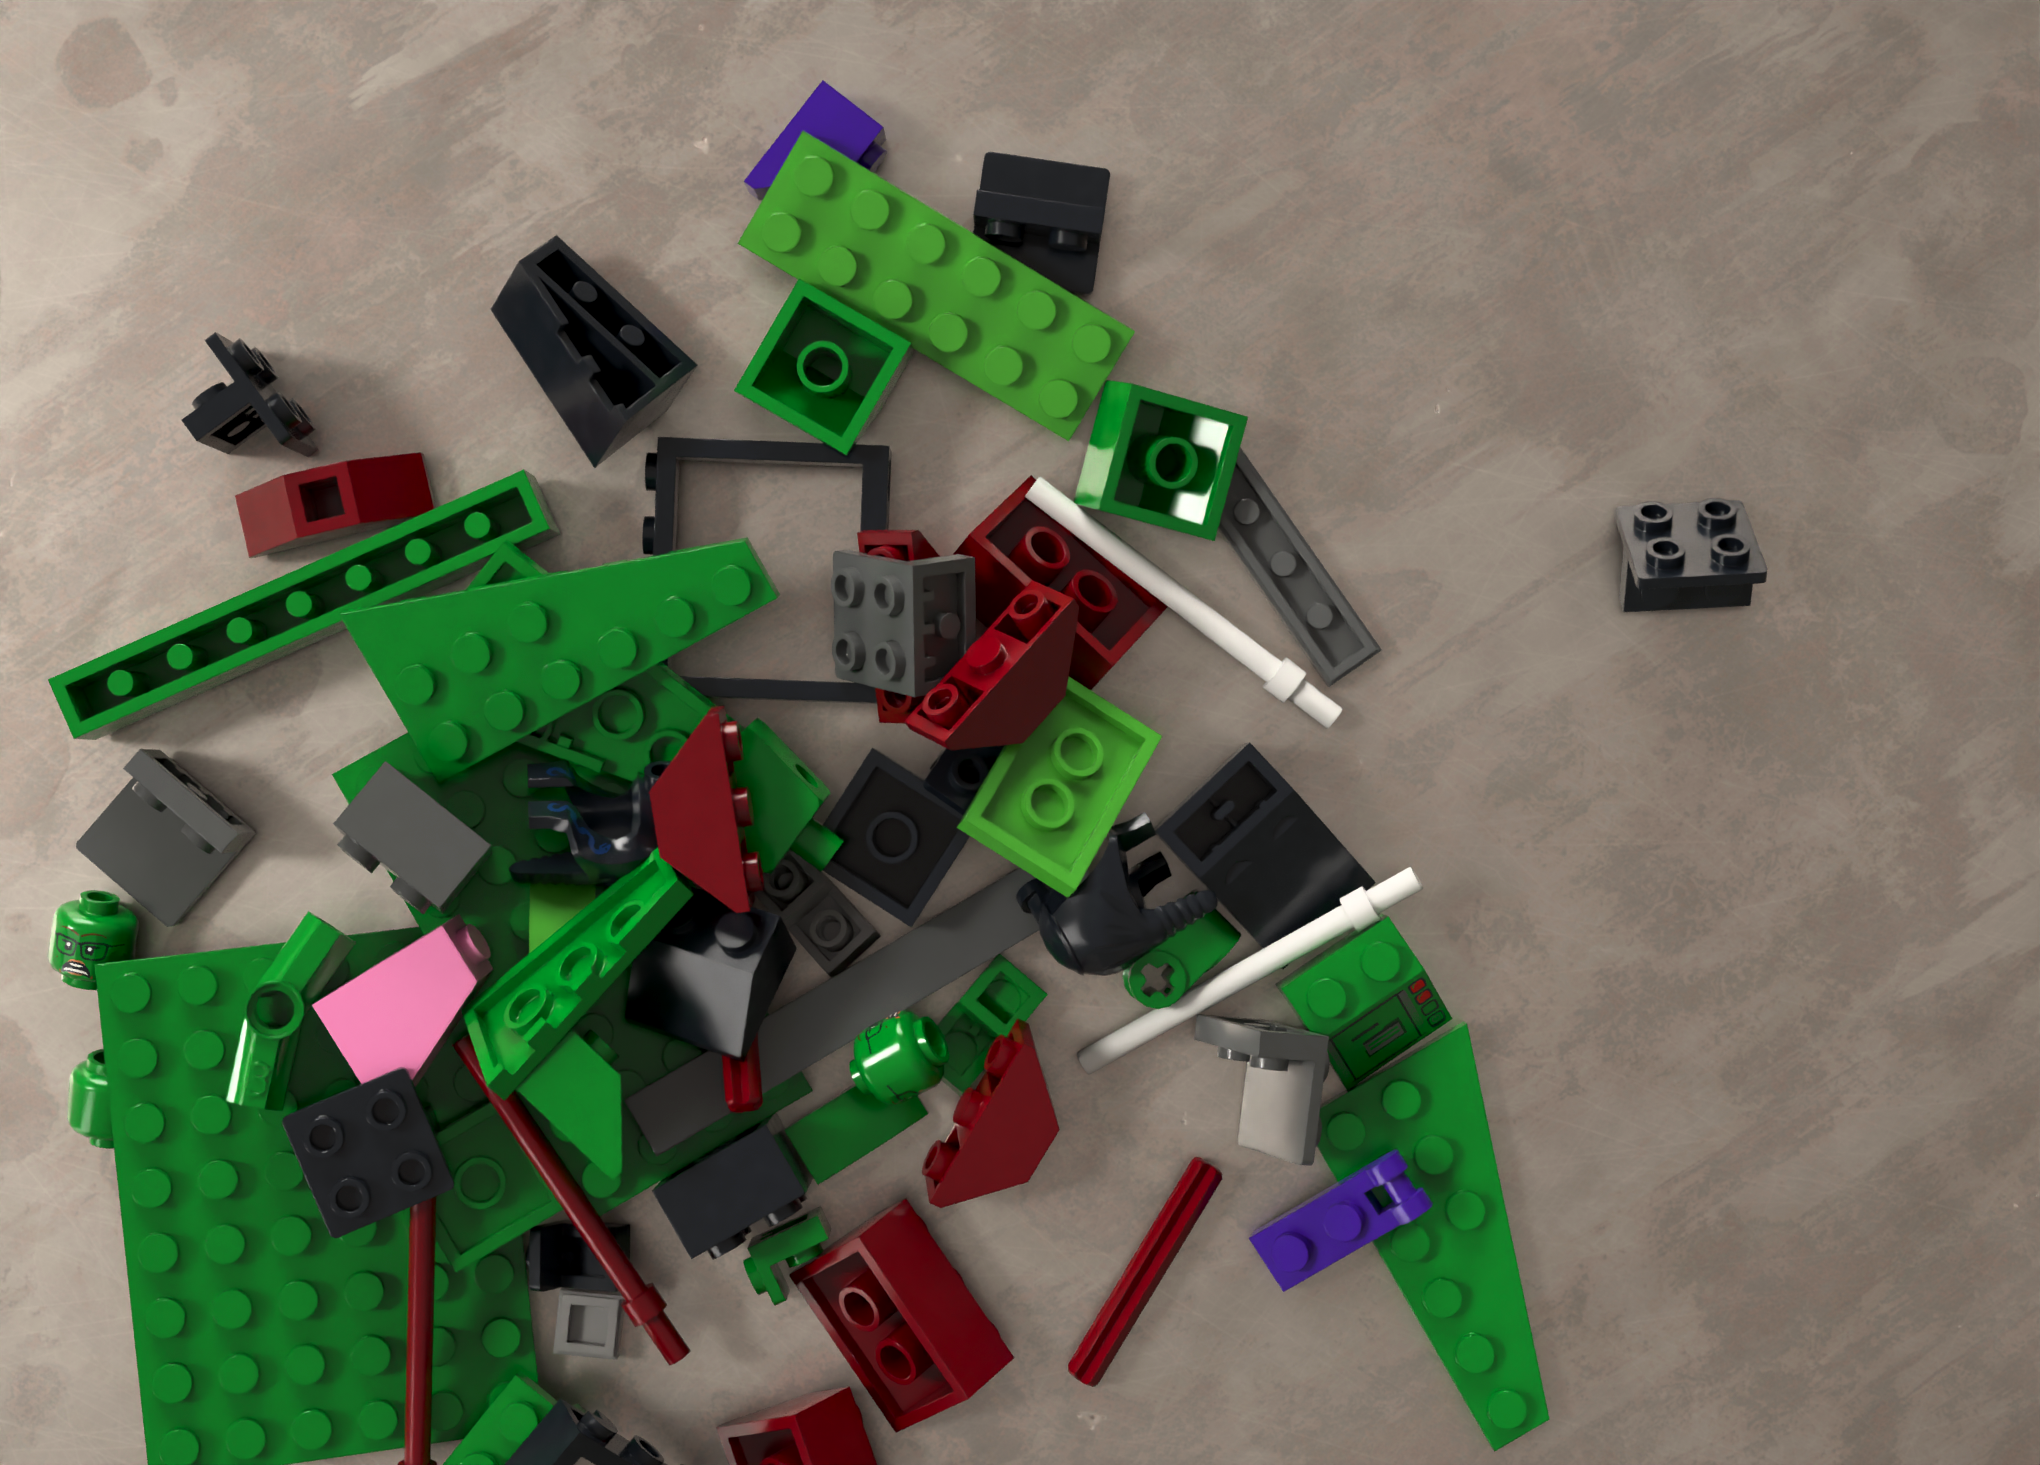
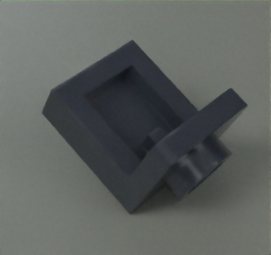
[526,1219,630,1292]

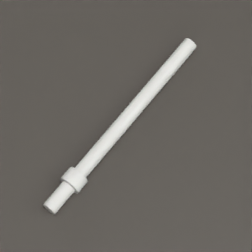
[1024,477,1343,729]
[1077,866,1423,1075]

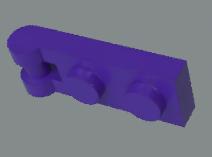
[1249,1149,1433,1292]

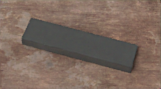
[1218,447,1382,687]

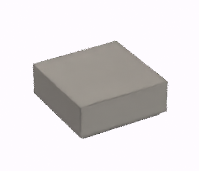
[553,1287,624,1360]

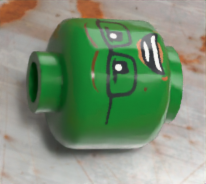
[48,890,139,990]
[849,1011,949,1106]

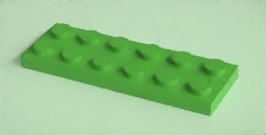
[737,130,1135,441]

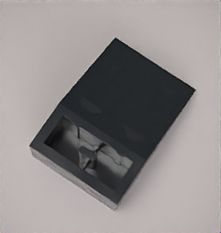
[1154,742,1376,969]

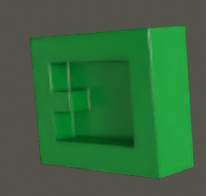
[743,1206,831,1306]

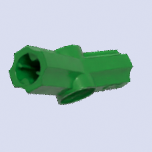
[226,911,356,1111]

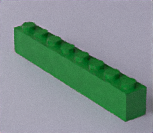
[48,469,561,740]

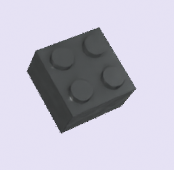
[333,761,492,914]

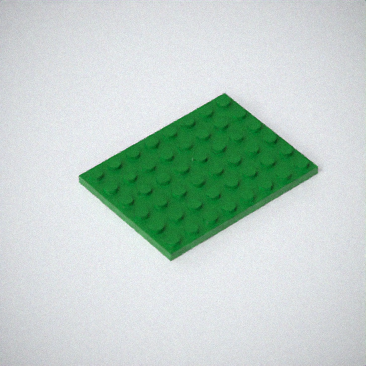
[94,926,539,1465]

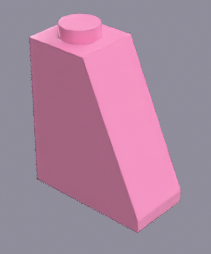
[312,914,493,1087]

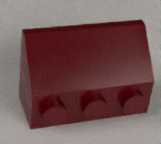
[953,475,1168,690]
[789,1198,1014,1433]
[716,1386,877,1465]

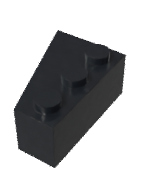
[490,235,698,468]

